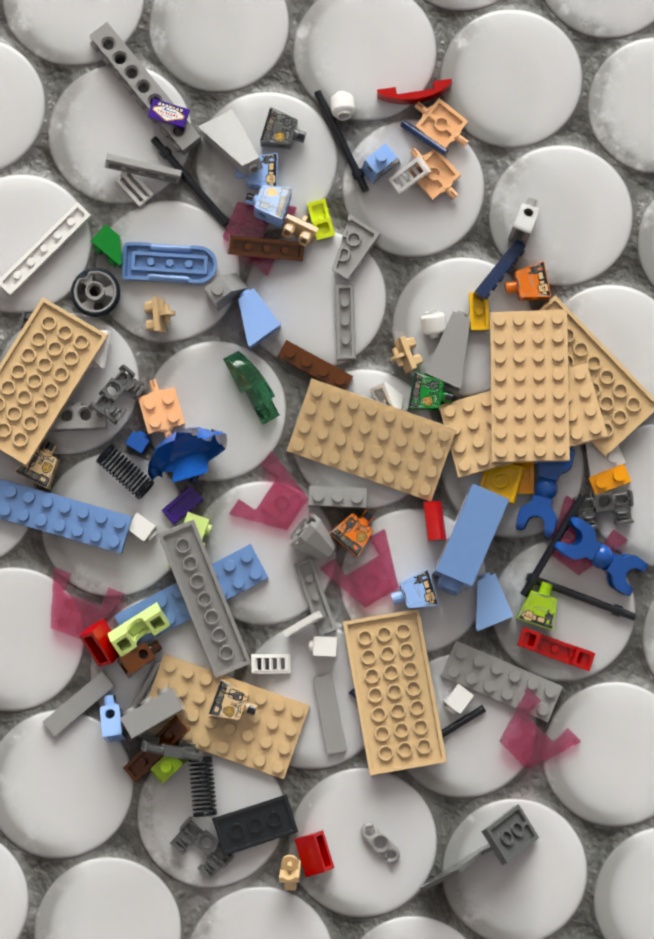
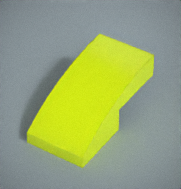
[307,198,335,240]

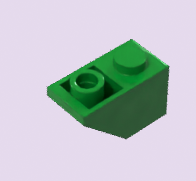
[91,224,123,269]

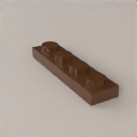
[227,235,304,261]
[277,340,353,390]
[123,715,191,782]

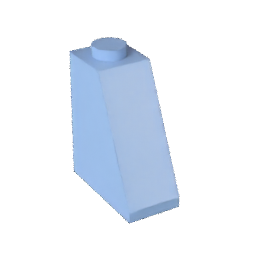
[238,288,281,350]
[475,572,513,632]

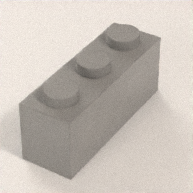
[308,486,367,510]

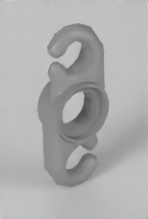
[361,823,400,864]

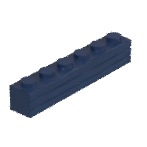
[473,239,526,302]

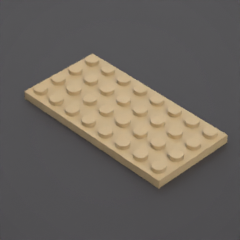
[540,295,654,458]
[0,297,108,466]
[490,309,570,463]
[439,363,608,479]
[287,379,457,501]
[343,608,447,776]
[148,654,310,779]

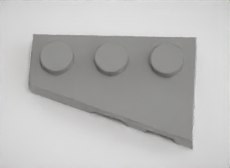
[332,214,381,281]

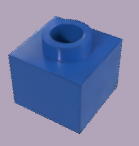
[125,430,151,455]

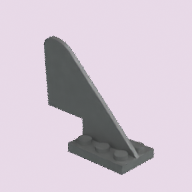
[420,804,539,892]

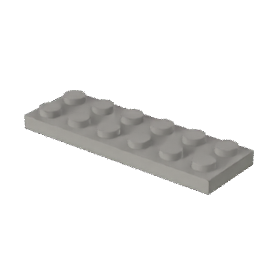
[441,641,563,722]

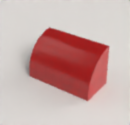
[423,501,447,542]
[79,619,120,667]
[294,830,334,877]

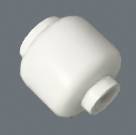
[330,91,355,121]
[421,310,447,338]

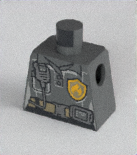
[260,107,307,149]

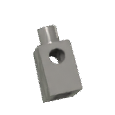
[508,198,540,246]

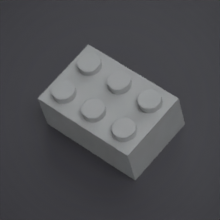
[120,687,186,739]

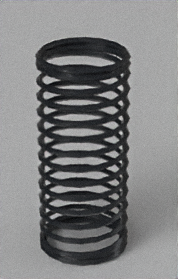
[96,444,154,500]
[188,756,218,817]

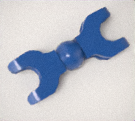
[516,447,575,538]
[554,517,648,596]

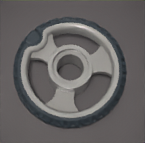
[71,268,120,317]

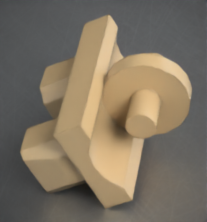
[282,214,318,246]
[144,297,176,334]
[389,336,423,374]
[279,855,302,890]

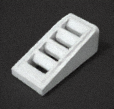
[388,157,431,195]
[251,654,291,674]

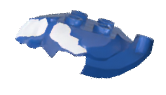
[148,427,228,482]

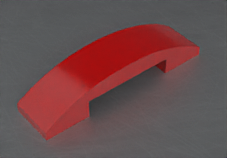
[377,79,452,105]
[517,627,596,671]

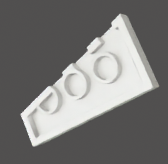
[585,442,626,477]

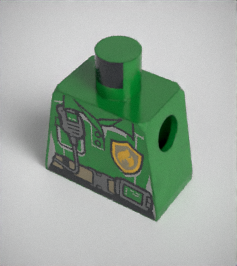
[408,372,453,410]

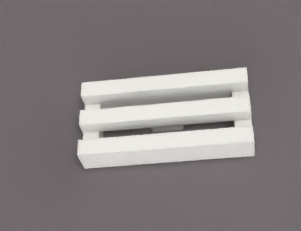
[115,172,154,207]
[283,611,323,637]

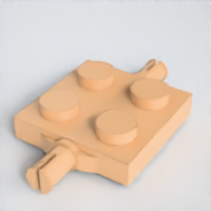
[414,98,469,148]
[409,148,461,201]
[138,379,185,438]

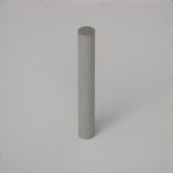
[130,661,160,708]

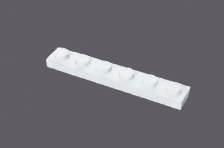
[0,202,92,296]

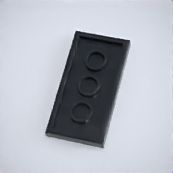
[212,794,298,856]

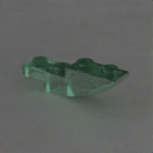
[223,351,280,425]

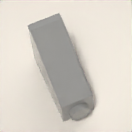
[204,273,248,311]

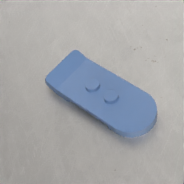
[121,242,217,285]

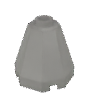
[287,513,336,560]

